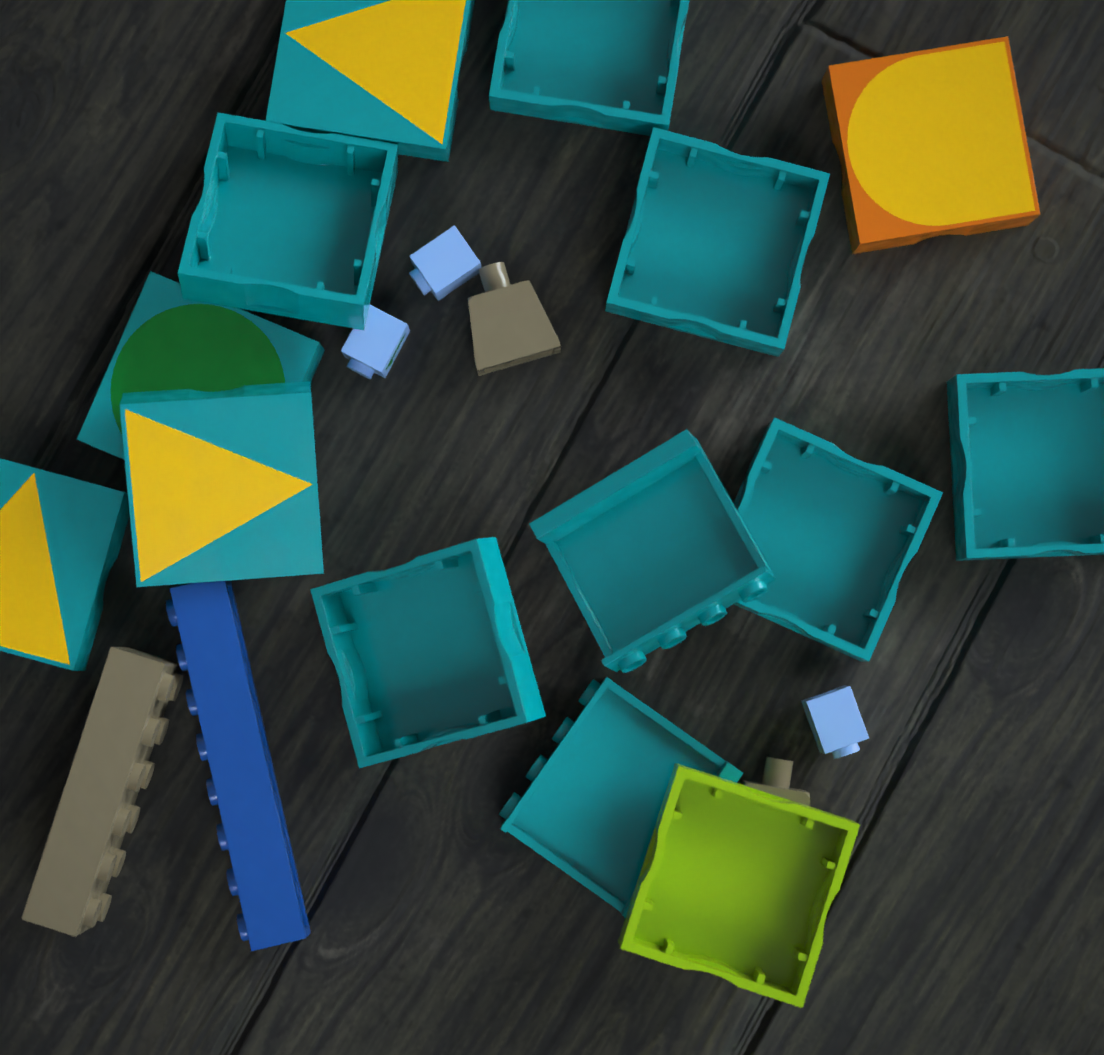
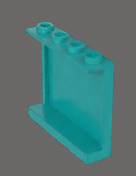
[529,429,776,673]
[498,677,743,918]

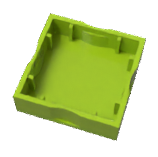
[618,763,860,1008]

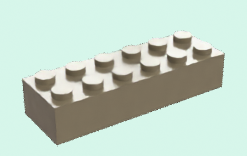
[21,647,183,937]

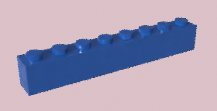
[166,580,311,951]

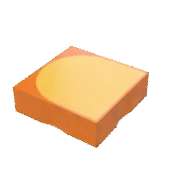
[822,36,1040,254]

